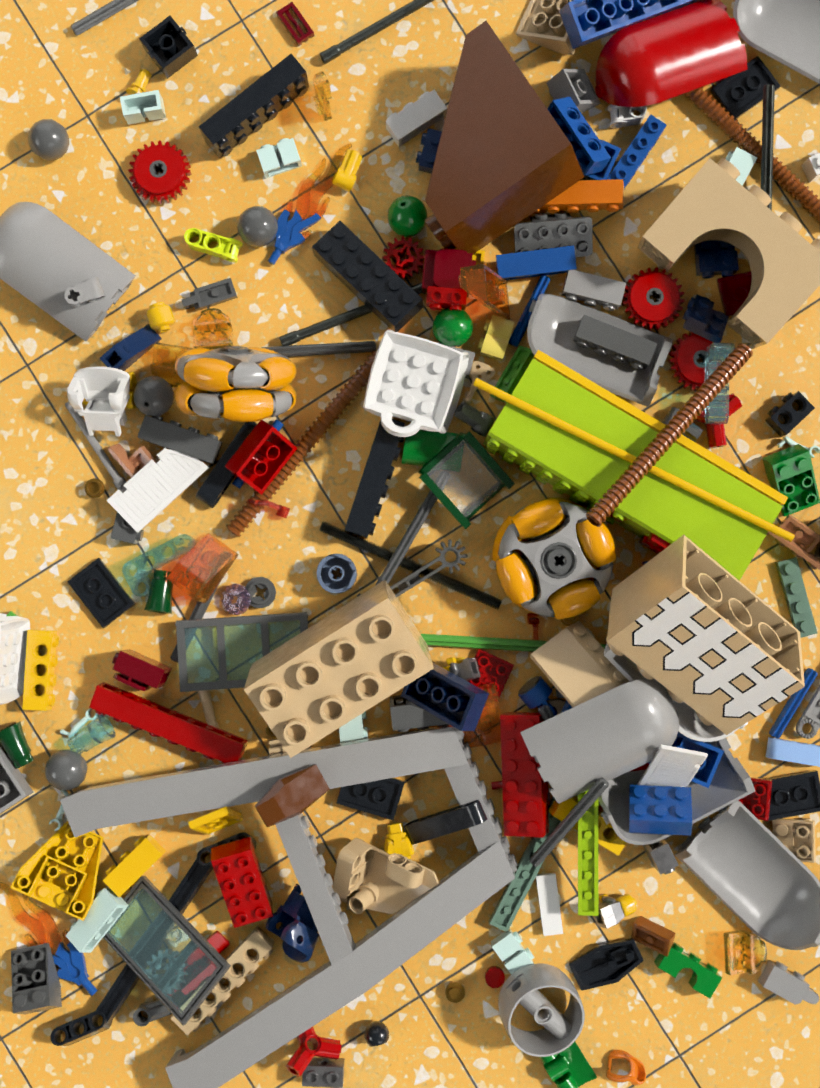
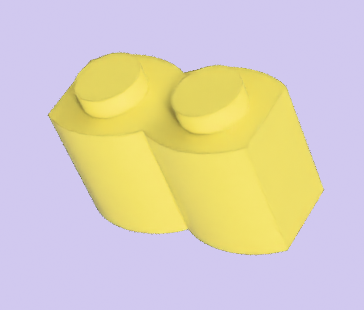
[478,315,515,361]

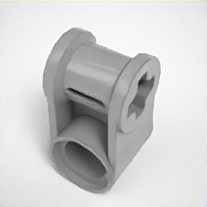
[64,277,105,307]

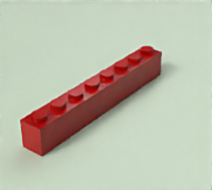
[89,682,248,764]

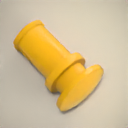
[126,68,152,95]

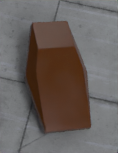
[255,764,330,827]

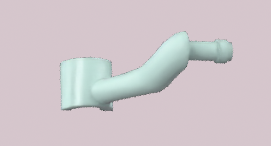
[777,436,820,458]
[60,708,100,738]
[49,790,71,831]

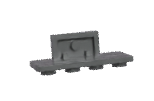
[514,211,593,257]

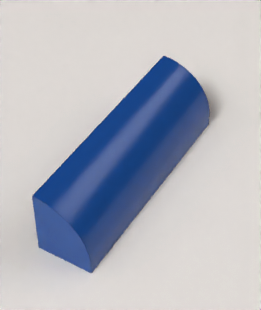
[496,245,577,282]

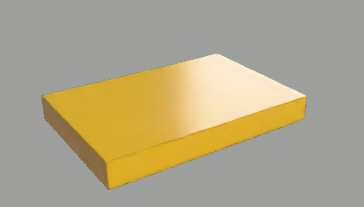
[188,806,243,835]

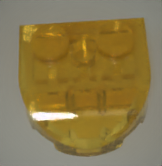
[313,71,332,121]
[192,308,234,350]
[150,342,194,387]
[724,930,767,975]

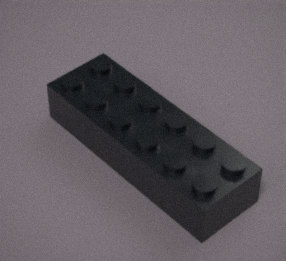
[199,53,309,159]
[312,221,423,332]
[345,419,405,538]

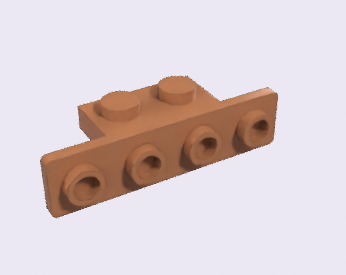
[108,444,157,478]
[767,514,820,570]

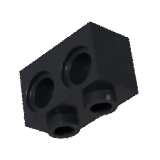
[765,391,815,437]

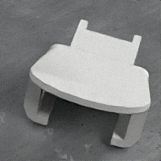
[67,366,130,437]

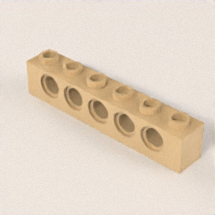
[170,926,274,1036]

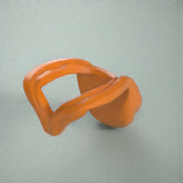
[606,1050,646,1086]

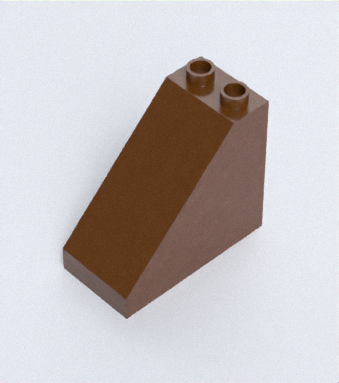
[425,21,584,254]

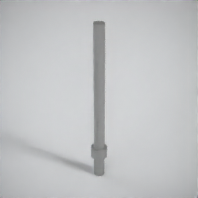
[65,401,127,493]

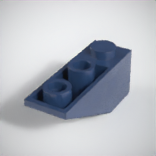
[100,324,162,371]

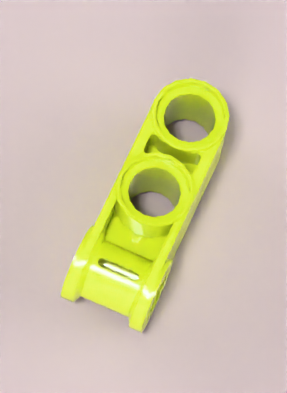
[184,228,243,263]

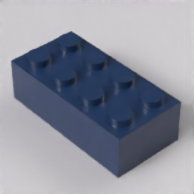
[401,662,489,731]

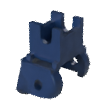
[265,884,320,963]

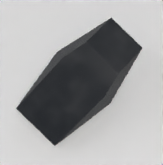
[569,938,644,991]

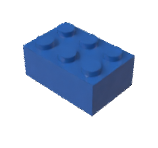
[629,785,692,836]

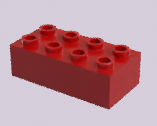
[211,837,273,928]

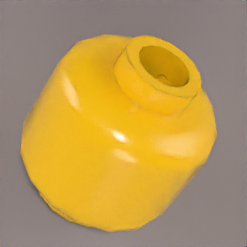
[146,302,175,333]

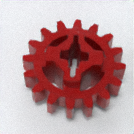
[382,236,424,280]

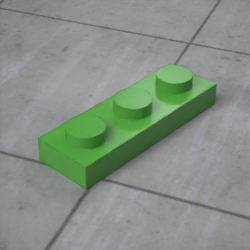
[490,345,535,403]

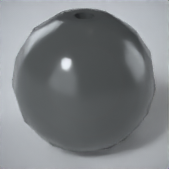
[28,119,69,161]
[237,206,278,247]
[133,376,174,417]
[45,749,87,790]

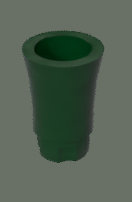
[144,570,174,614]
[0,721,34,769]

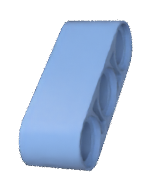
[765,737,820,767]

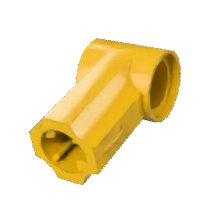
[331,149,362,192]

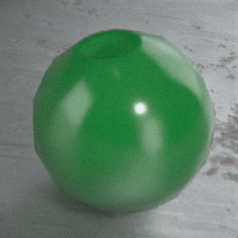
[388,195,427,237]
[433,308,473,347]

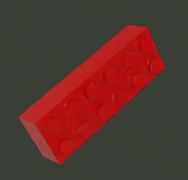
[500,712,549,838]

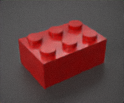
[225,420,297,495]

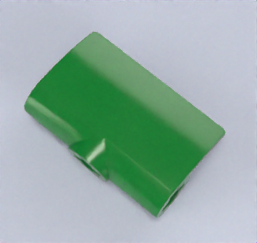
[402,429,464,472]
[539,1042,597,1088]

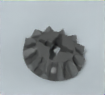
[244,577,276,608]

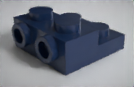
[416,128,442,174]
[694,240,739,279]
[683,294,729,345]

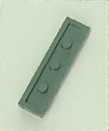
[775,557,817,638]

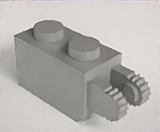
[758,960,820,1005]

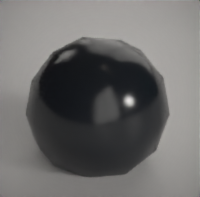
[364,1021,389,1047]

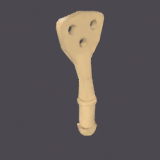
[462,361,495,405]

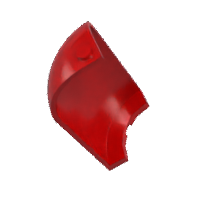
[595,0,747,107]

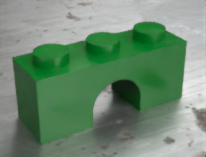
[654,942,722,999]

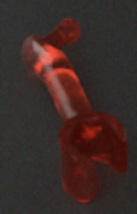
[248,499,290,519]
[527,613,540,653]

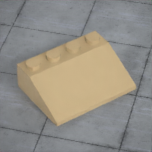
[516,0,576,55]
[530,621,630,707]

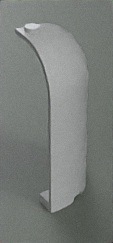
[733,0,820,84]
[0,202,136,341]
[527,294,672,407]
[520,678,679,803]
[598,738,755,845]
[675,800,820,950]

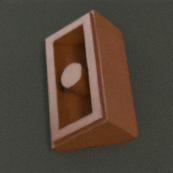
[631,916,675,957]

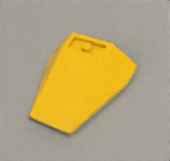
[10,821,104,921]

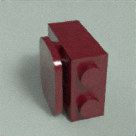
[422,248,476,298]
[112,649,172,691]

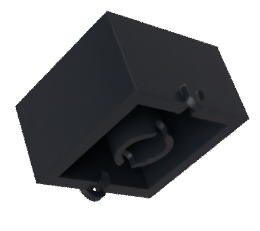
[139,15,198,79]

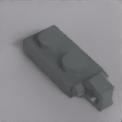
[181,278,238,310]

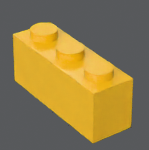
[103,835,166,898]

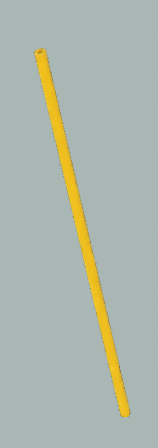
[473,378,795,542]

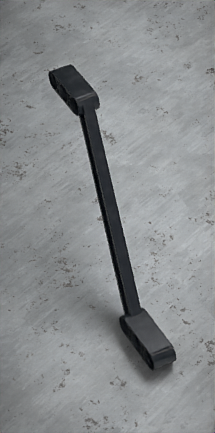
[50,832,256,1046]

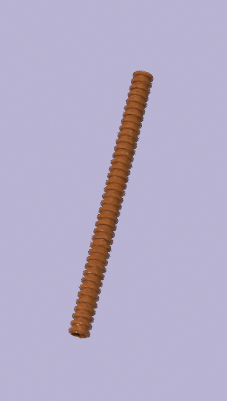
[685,87,820,222]
[586,343,753,527]
[226,351,377,537]

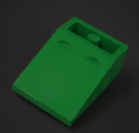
[763,444,820,517]

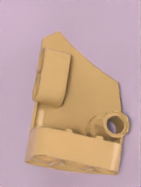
[332,838,439,915]

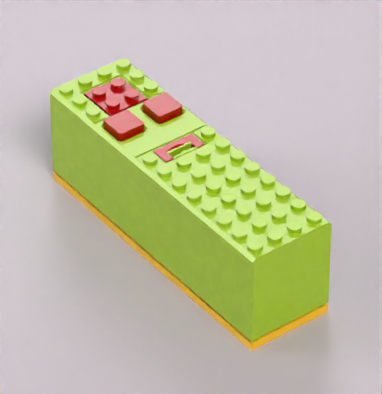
[483,350,788,581]

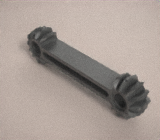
[357,539,468,597]

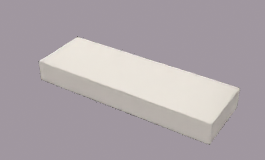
[536,872,563,936]

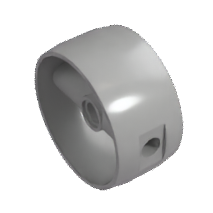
[498,963,585,1057]

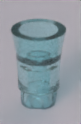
[67,714,116,754]

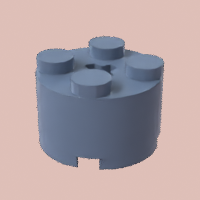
[316,554,357,593]

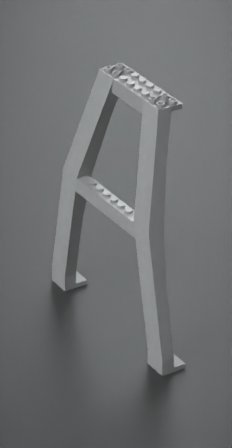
[60,725,518,1088]

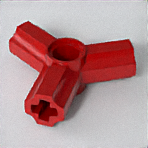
[688,393,742,448]
[285,1027,342,1077]

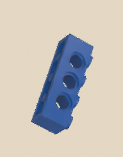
[547,97,611,176]
[607,114,667,190]

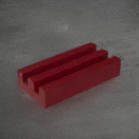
[276,2,315,46]

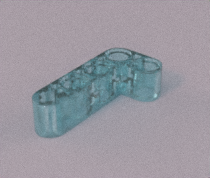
[705,343,735,424]
[122,534,196,597]

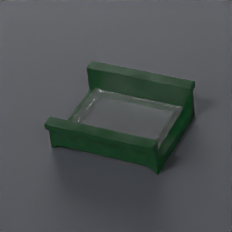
[418,431,515,529]

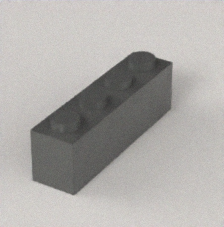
[573,315,658,370]
[137,415,222,465]

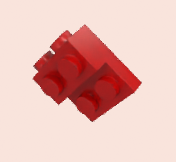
[426,286,467,311]

